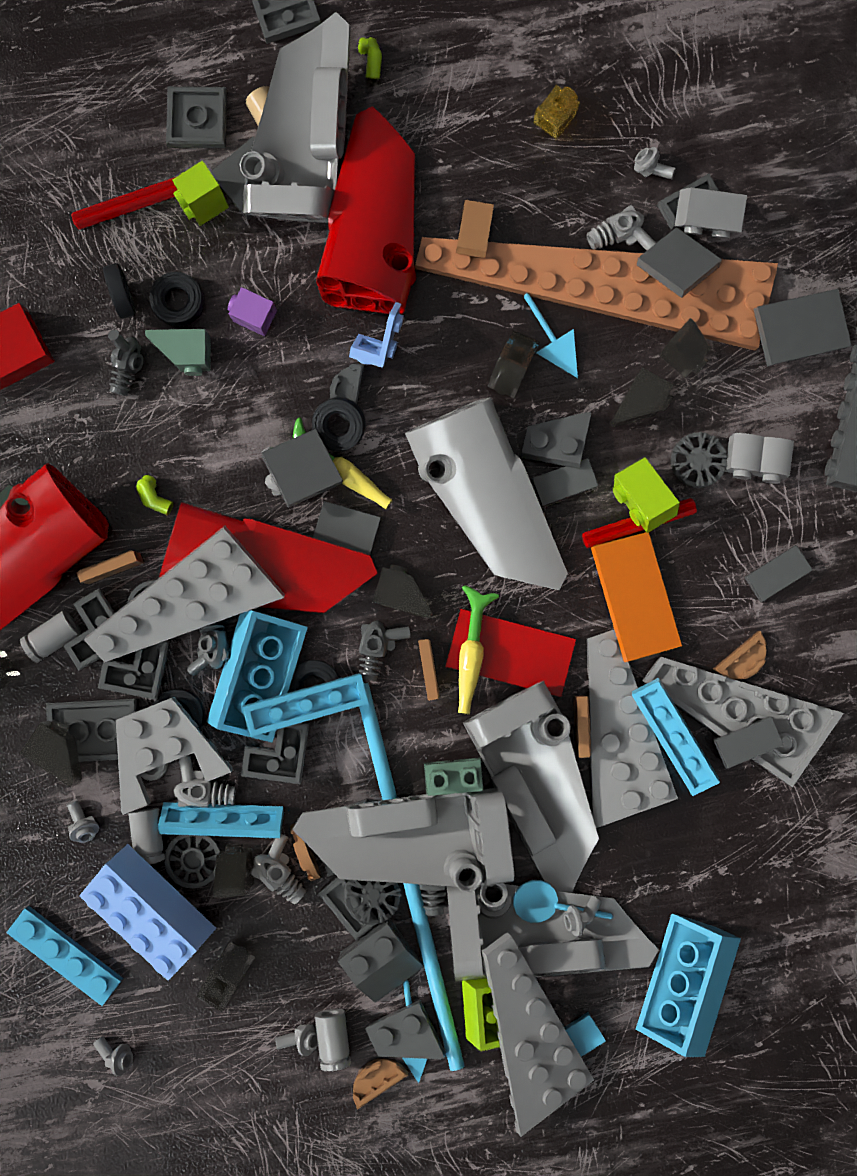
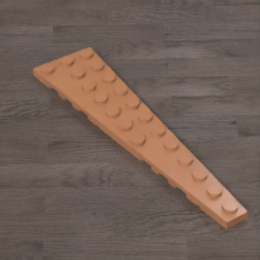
[415,237,778,351]

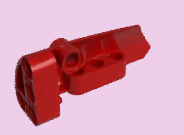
[316,106,416,314]
[0,463,109,630]
[159,502,377,613]

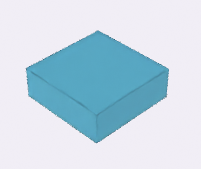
[564,1012,606,1057]

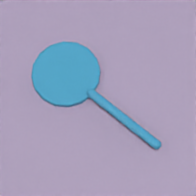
[513,880,613,923]

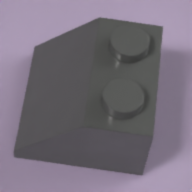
[338,918,424,1003]

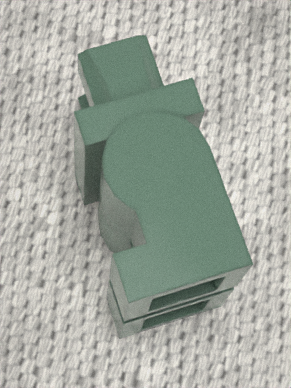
[424,758,483,796]

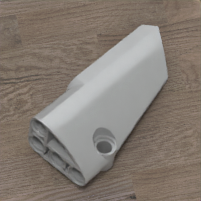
[240,12,351,223]
[405,397,568,590]
[463,681,599,893]
[292,787,514,892]
[447,883,659,981]

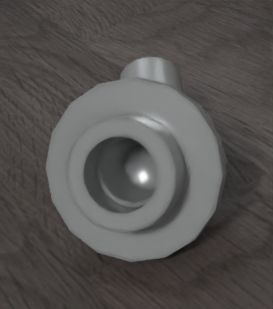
[634,147,676,180]
[66,799,99,843]
[564,896,602,937]
[275,1024,318,1056]
[93,1036,133,1076]

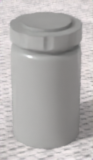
[20,610,81,663]
[128,807,165,864]
[315,1009,351,1071]

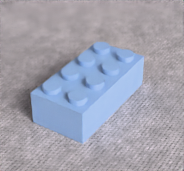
[80,844,216,980]

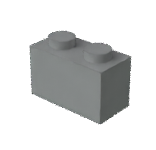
[675,187,747,238]

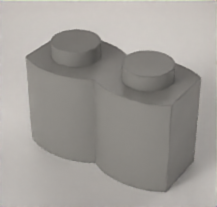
[725,433,794,484]

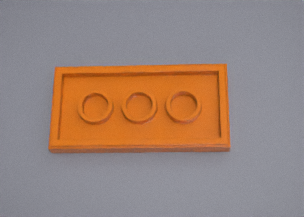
[591,532,682,662]

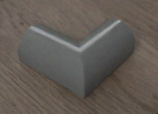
[63,588,116,671]
[98,640,171,700]
[241,722,310,785]

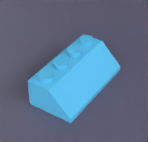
[207,610,308,742]
[636,913,741,1057]

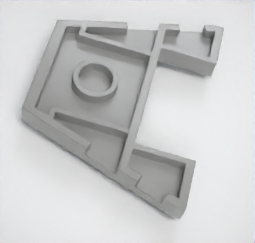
[116,697,234,815]

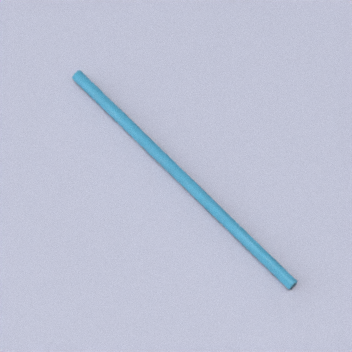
[359,683,465,1071]

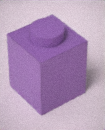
[228,287,277,336]

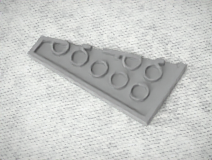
[84,526,285,662]
[587,629,678,828]
[642,657,844,787]
[482,933,594,1137]

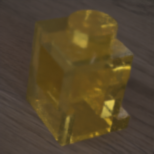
[533,85,580,139]

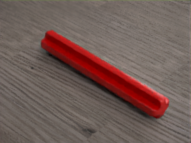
[71,177,177,229]
[582,498,697,548]

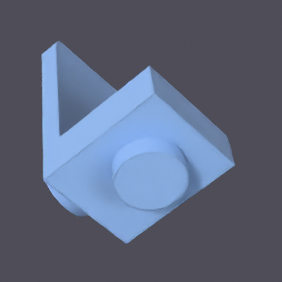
[349,302,404,368]

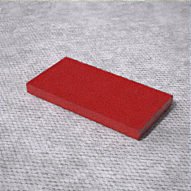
[445,609,576,697]

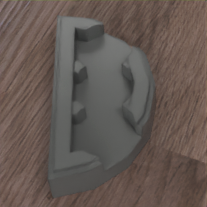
[330,364,364,421]

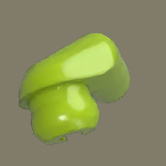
[358,37,382,79]
[136,475,173,516]

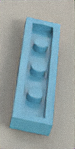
[242,674,369,737]
[632,678,720,796]
[158,802,284,838]
[6,906,123,1006]

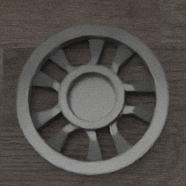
[671,432,727,488]
[164,835,222,888]
[344,880,401,925]

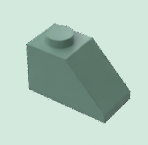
[145,329,211,376]

